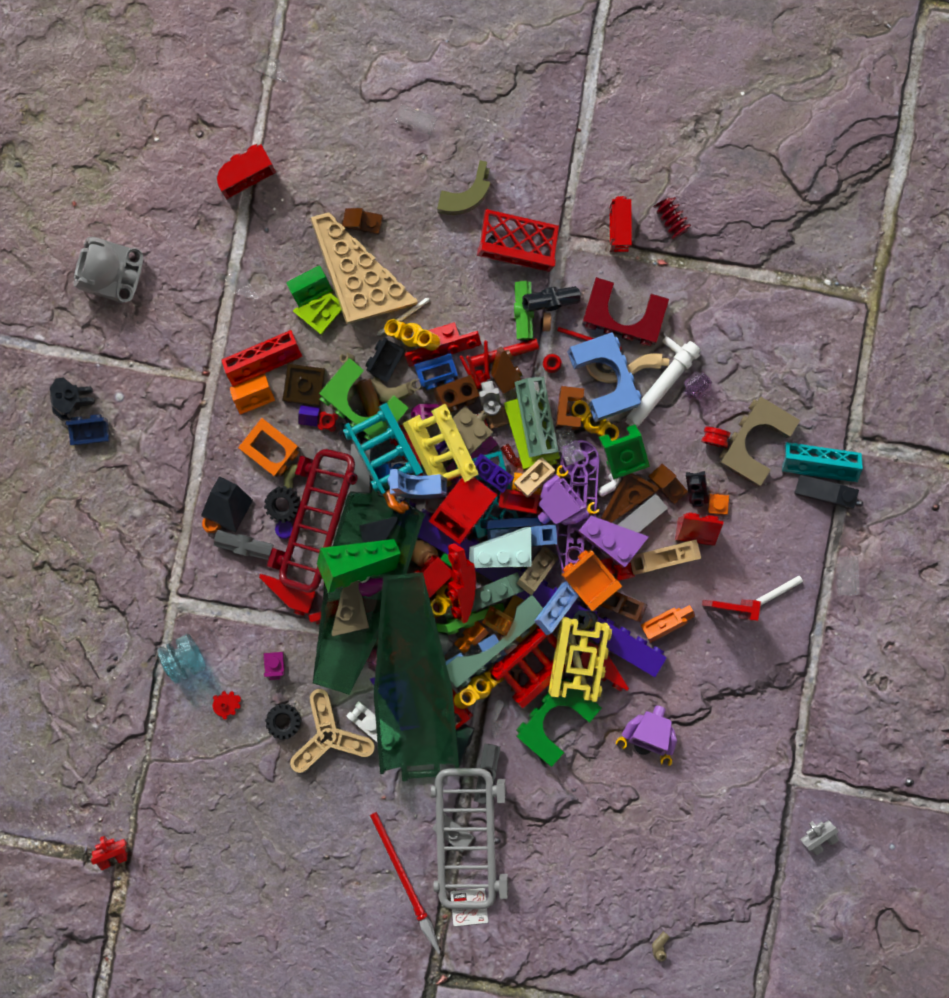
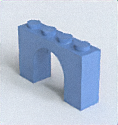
[567,332,641,422]

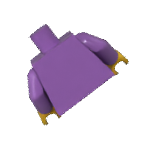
[538,465,599,525]
[615,706,677,766]

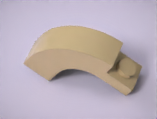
[630,540,701,575]

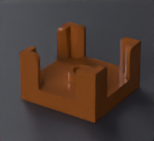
[556,386,585,430]

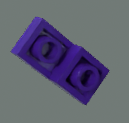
[474,454,514,493]

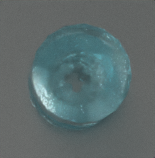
[158,634,206,684]

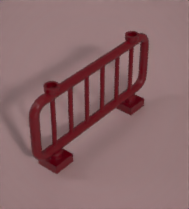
[267,449,358,593]

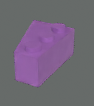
[577,516,649,568]

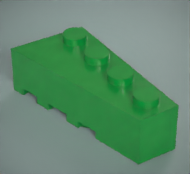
[317,539,401,593]

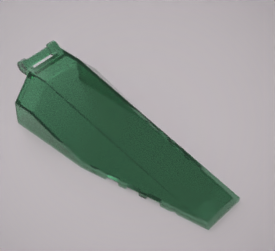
[313,484,425,695]
[374,572,459,782]

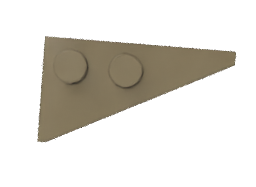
[332,581,369,636]

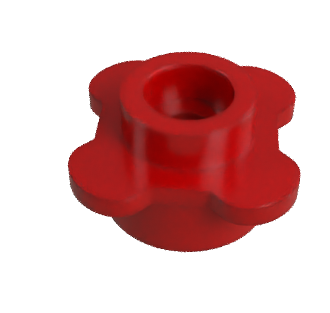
[317,411,338,432]

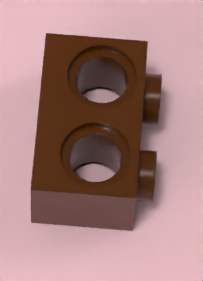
[433,375,480,413]

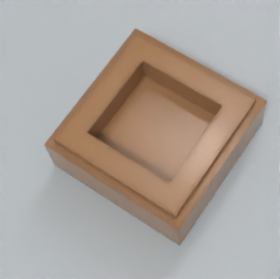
[487,406,509,430]

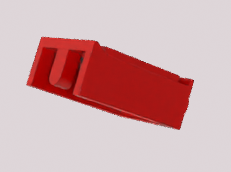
[609,196,632,252]

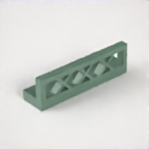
[514,377,559,458]

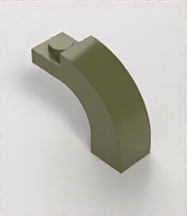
[437,160,490,215]

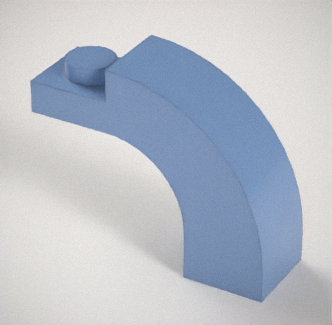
[388,469,447,499]
[487,525,557,547]

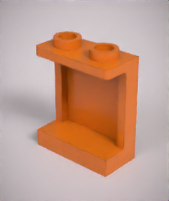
[561,550,622,611]

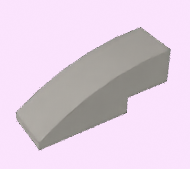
[350,444,371,503]

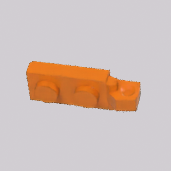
[641,605,695,643]

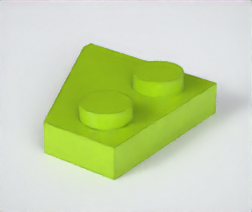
[293,293,342,335]

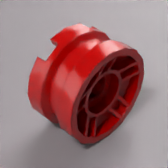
[701,426,731,448]

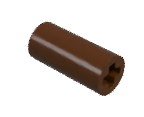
[354,378,381,417]

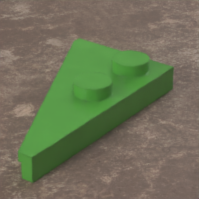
[429,603,505,635]

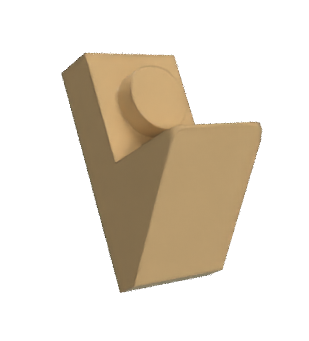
[514,457,555,498]

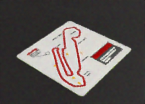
[450,888,488,926]

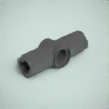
[213,530,274,560]
[474,743,501,804]

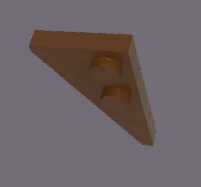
[600,473,659,523]

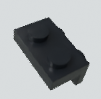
[365,337,406,383]

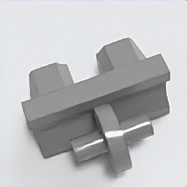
[479,381,501,416]
[800,820,839,855]

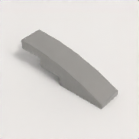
[601,494,668,559]

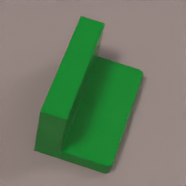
[286,265,333,307]

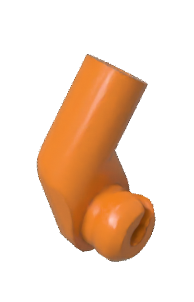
[383,490,409,514]

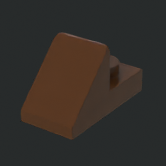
[342,208,383,235]
[648,463,688,504]

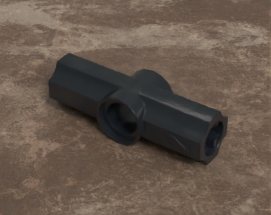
[522,286,581,312]

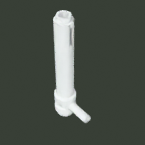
[625,336,701,427]

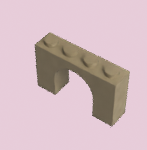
[719,397,800,487]

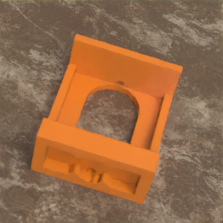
[238,418,300,477]

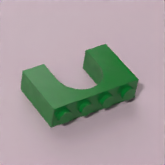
[516,677,602,767]

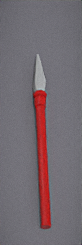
[370,812,440,954]

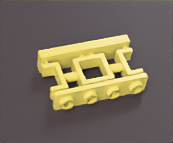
[548,617,612,702]

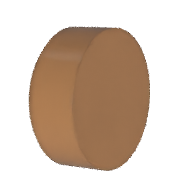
[543,312,551,332]

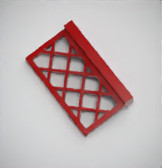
[477,209,559,272]
[702,599,761,621]

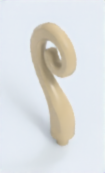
[586,353,669,383]

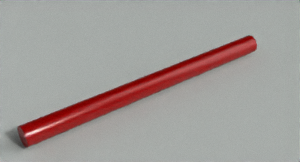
[557,327,622,352]

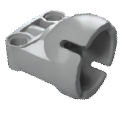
[73,237,143,303]

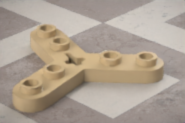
[290,689,375,773]

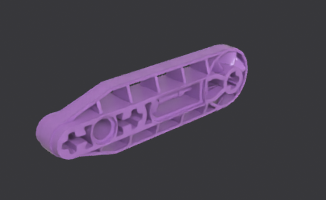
[555,440,599,581]

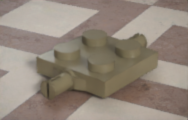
[438,406,493,456]

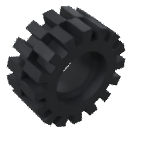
[264,486,300,523]
[265,704,301,740]

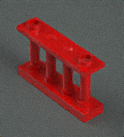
[490,626,573,708]

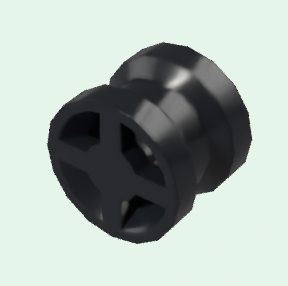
[573,610,598,630]

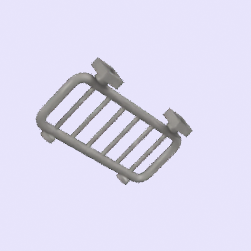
[431,768,508,909]

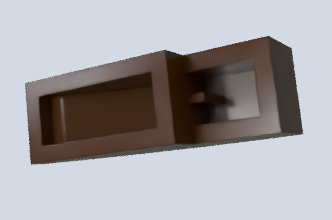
[599,592,647,623]

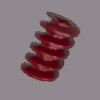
[653,197,691,240]

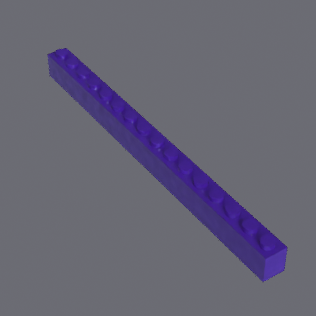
[390,499,667,677]

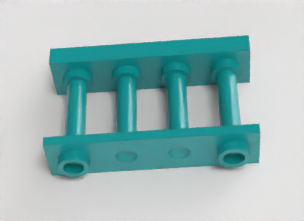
[343,403,423,494]

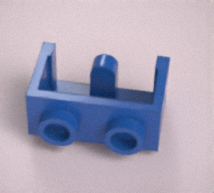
[414,353,458,390]

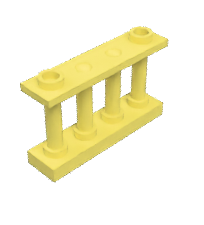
[403,404,479,487]

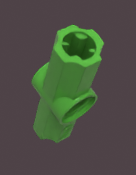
[514,281,534,341]

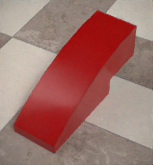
[498,489,544,515]

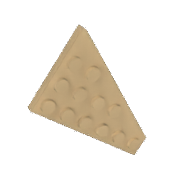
[311,212,418,324]

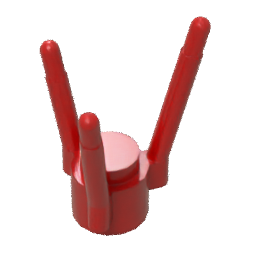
[459,340,491,389]

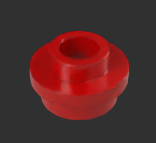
[543,354,562,373]

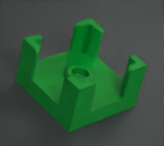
[599,425,650,479]

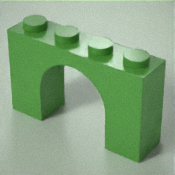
[319,358,408,440]

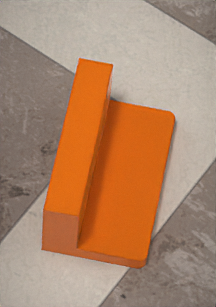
[230,374,275,414]

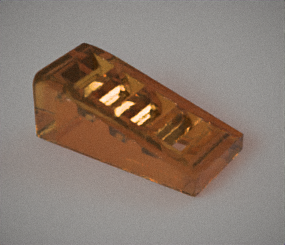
[483,606,514,636]

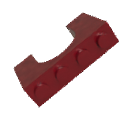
[582,277,669,347]

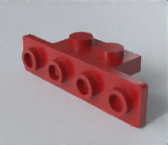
[405,322,481,367]

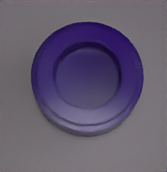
[275,521,293,539]

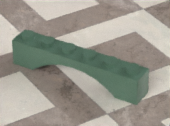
[442,595,543,688]

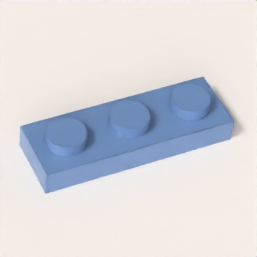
[534,582,579,635]

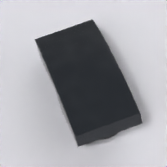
[442,721,475,767]

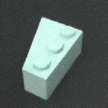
[469,527,531,568]

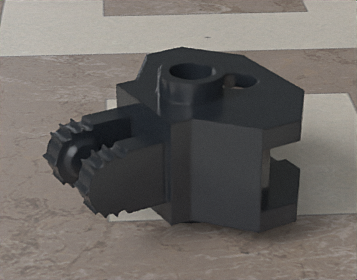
[50,377,95,421]

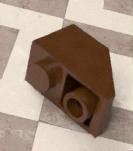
[490,347,523,394]

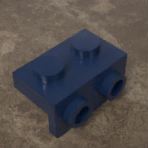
[66,414,110,446]

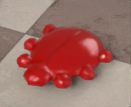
[212,691,241,719]

